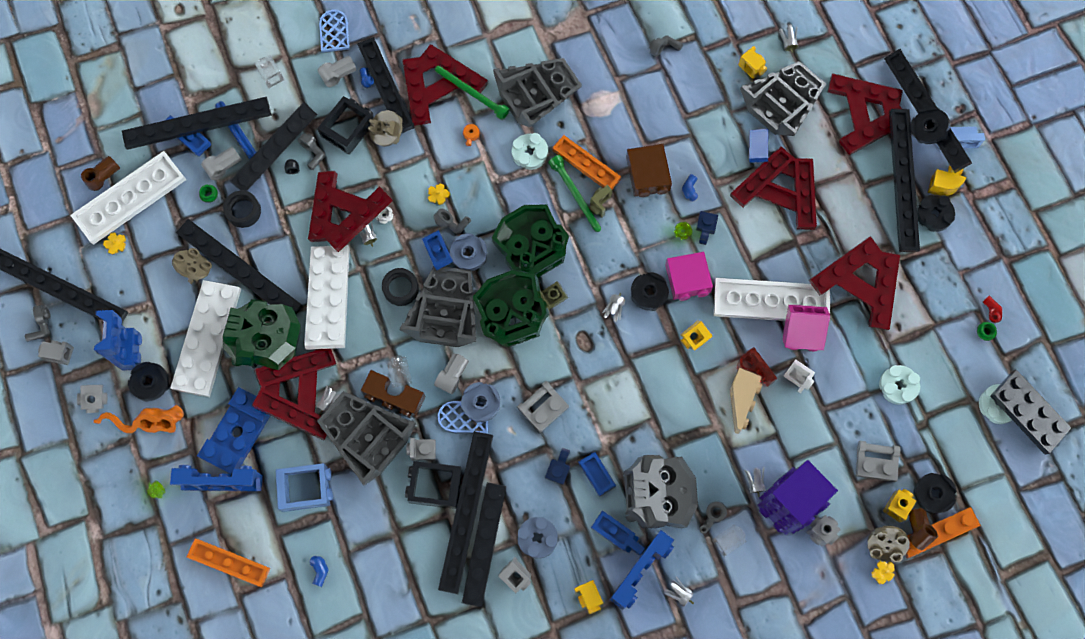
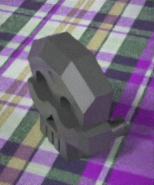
[623,455,698,529]

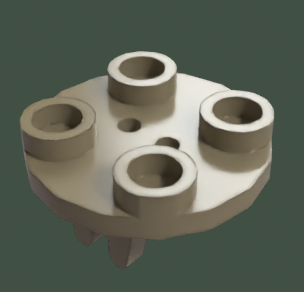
[368,110,403,147]
[172,248,212,284]
[867,526,910,562]

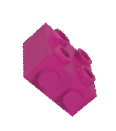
[665,252,713,301]
[782,304,830,352]

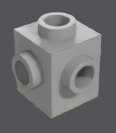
[77,385,107,413]
[807,515,841,546]

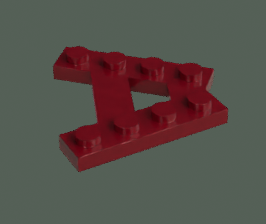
[402,44,488,126]
[827,73,903,156]
[730,146,817,230]
[308,171,393,252]
[808,236,900,330]
[252,348,336,441]

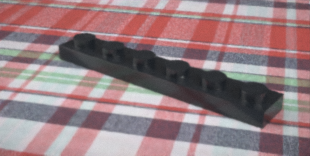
[357,37,414,133]
[230,102,318,191]
[462,482,507,608]

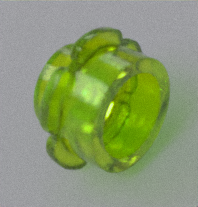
[674,222,693,240]
[147,480,166,499]

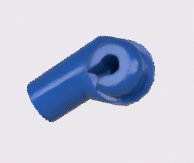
[359,68,374,88]
[682,174,698,201]
[310,556,328,587]

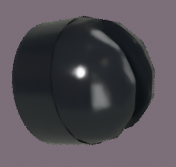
[284,159,300,174]

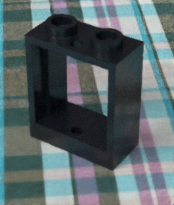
[317,96,374,155]
[405,461,463,509]

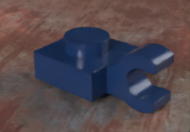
[696,211,719,245]
[545,447,570,485]

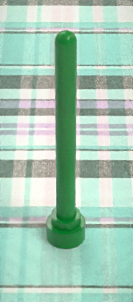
[435,66,510,121]
[548,155,601,232]

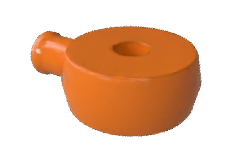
[463,124,480,146]

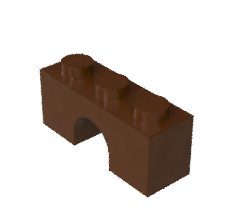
[360,370,426,418]

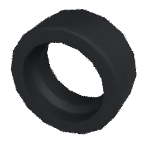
[223,190,261,228]
[382,268,419,306]

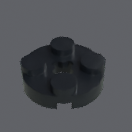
[910,107,950,144]
[917,195,955,232]
[630,272,669,311]
[128,362,170,402]
[913,473,957,514]

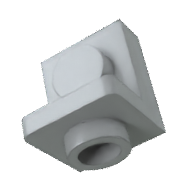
[406,438,436,461]

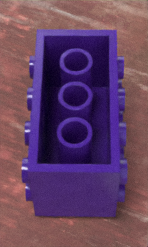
[757,460,838,535]

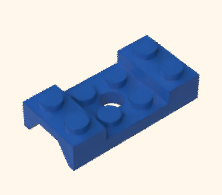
[94,310,142,371]
[197,387,270,475]
[170,465,263,491]
[610,530,674,610]

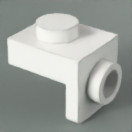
[784,359,815,394]

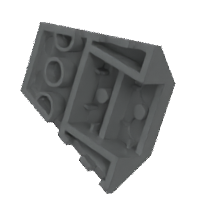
[493,58,582,127]
[740,61,826,136]
[400,266,476,347]
[317,391,416,485]

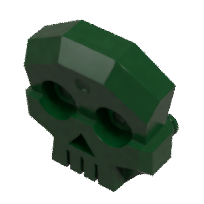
[492,204,569,278]
[472,270,550,348]
[222,299,301,370]

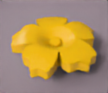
[428,183,450,205]
[103,232,126,255]
[871,560,895,584]

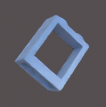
[276,463,333,512]

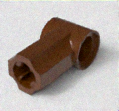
[81,156,120,191]
[909,508,938,550]

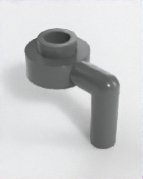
[649,35,683,57]
[298,134,325,170]
[434,208,471,234]
[25,305,51,342]
[700,501,727,534]

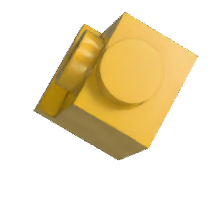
[738,46,767,79]
[680,320,713,351]
[883,489,916,523]
[574,580,603,614]

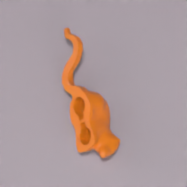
[93,405,184,433]

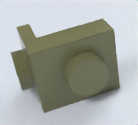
[590,185,612,218]

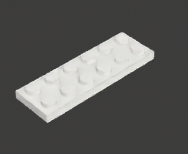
[71,151,186,245]
[304,245,350,350]
[714,278,830,322]
[170,280,241,398]

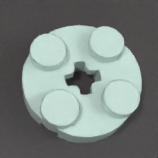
[512,133,548,170]
[879,365,920,405]
[979,384,1012,424]

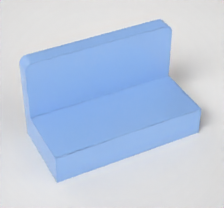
[950,127,985,148]

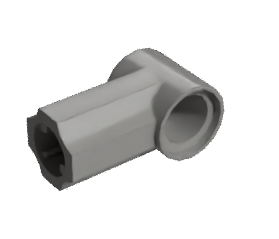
[318,56,357,87]
[201,147,242,180]
[434,353,469,394]

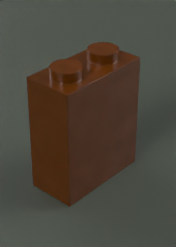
[626,144,672,197]

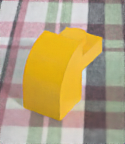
[927,165,966,196]

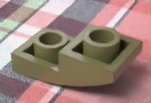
[524,281,569,310]

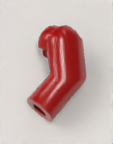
[983,295,1002,323]

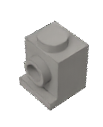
[38,340,74,365]
[498,557,532,593]

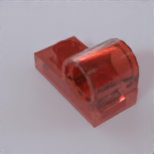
[737,347,777,387]

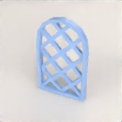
[319,10,350,53]
[438,401,488,434]

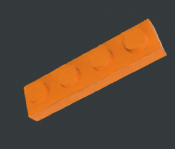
[552,135,621,190]
[905,507,981,558]
[186,538,271,587]

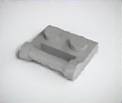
[517,381,569,433]
[856,441,900,482]

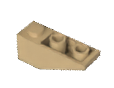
[730,368,762,434]

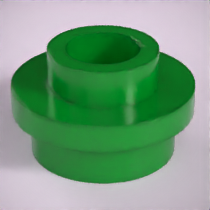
[199,184,218,203]
[977,322,997,341]

